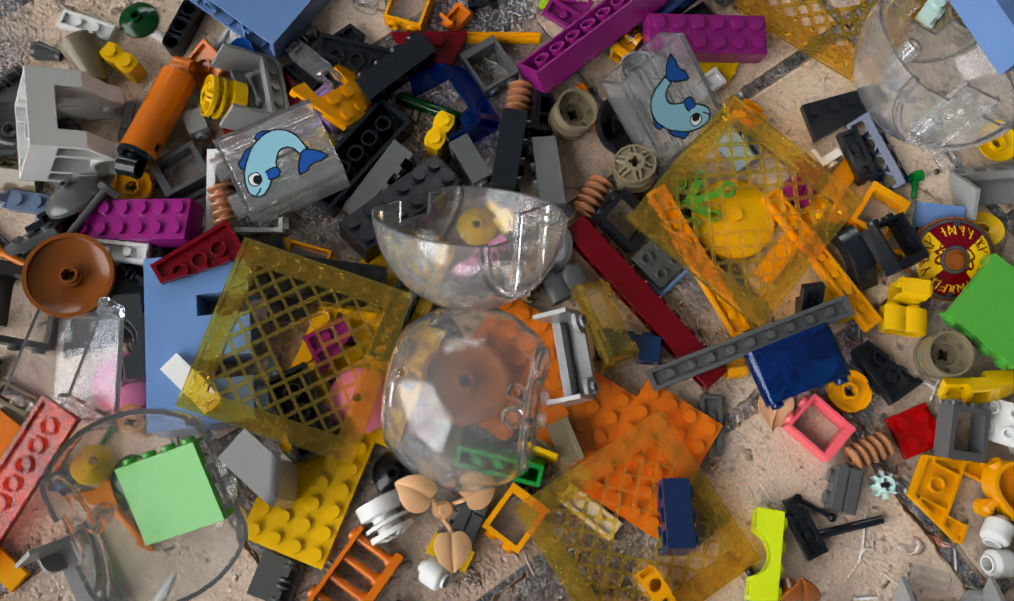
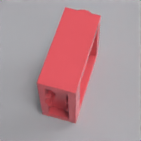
[781,393,856,463]

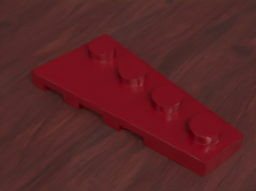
[150,220,250,285]

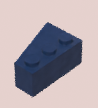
[657,478,699,556]

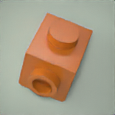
[439,1,473,31]

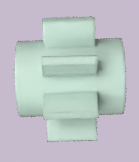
[867,471,899,499]

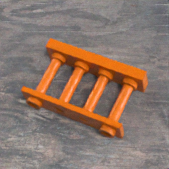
[307,525,406,601]

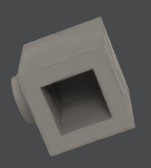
[181,107,214,142]

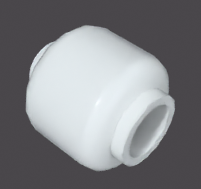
[979,514,1014,549]
[980,548,1014,579]
[418,556,452,591]

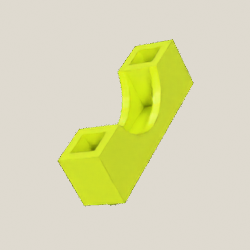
[744,507,788,601]

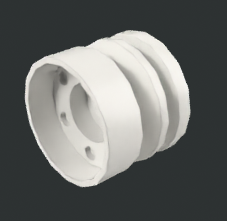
[355,489,415,546]

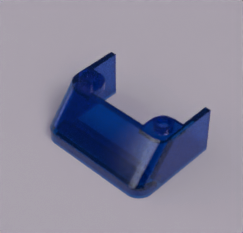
[409,63,500,155]

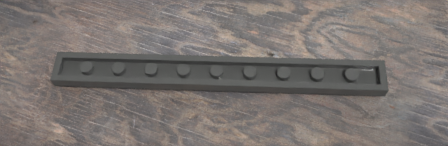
[645,294,855,392]

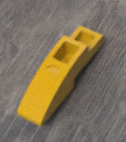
[937,370,1014,405]

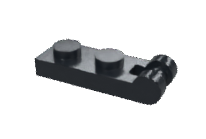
[835,127,879,187]

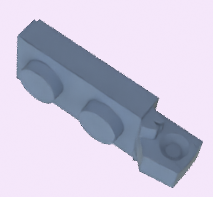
[0,190,50,215]

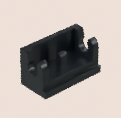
[530,91,555,137]

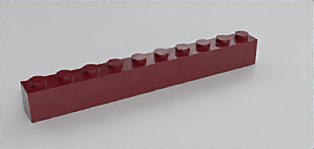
[568,215,727,391]

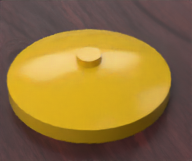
[691,180,775,260]

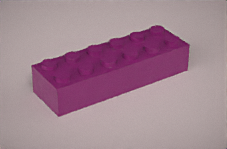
[642,13,768,63]
[76,198,205,247]

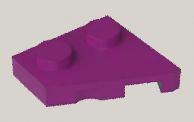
[541,0,594,29]
[302,316,352,374]

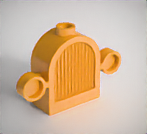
[972,457,1014,522]

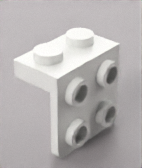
[981,399,1014,455]

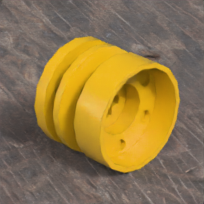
[200,74,249,119]

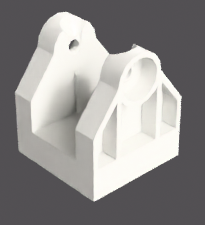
[15,65,125,182]

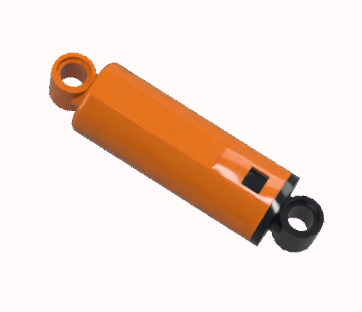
[114,55,198,179]

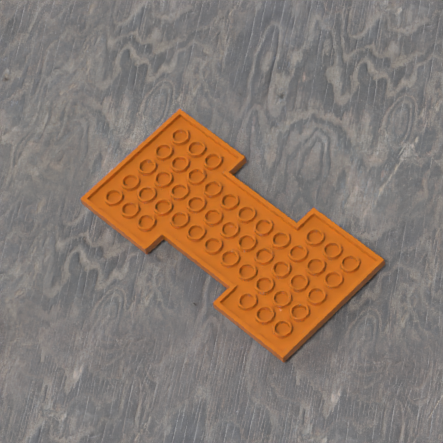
[471,291,723,539]

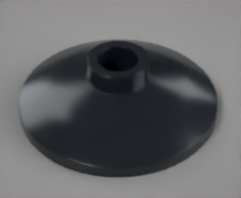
[372,451,416,494]

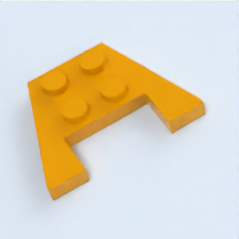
[289,64,372,131]
[906,455,987,545]

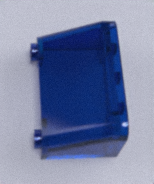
[743,322,852,411]

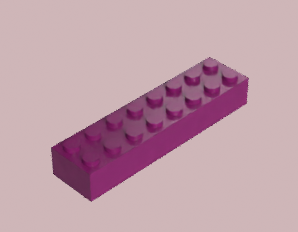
[516,0,668,94]

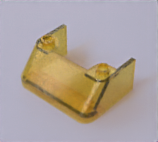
[568,279,639,376]

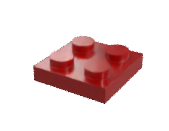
[884,402,936,460]

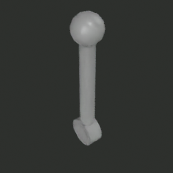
[245,73,262,106]

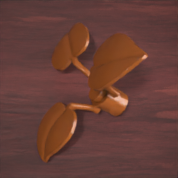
[779,576,822,601]

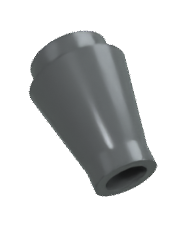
[30,41,64,62]

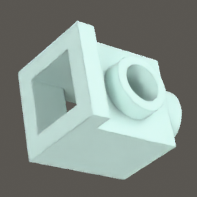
[914,0,947,28]

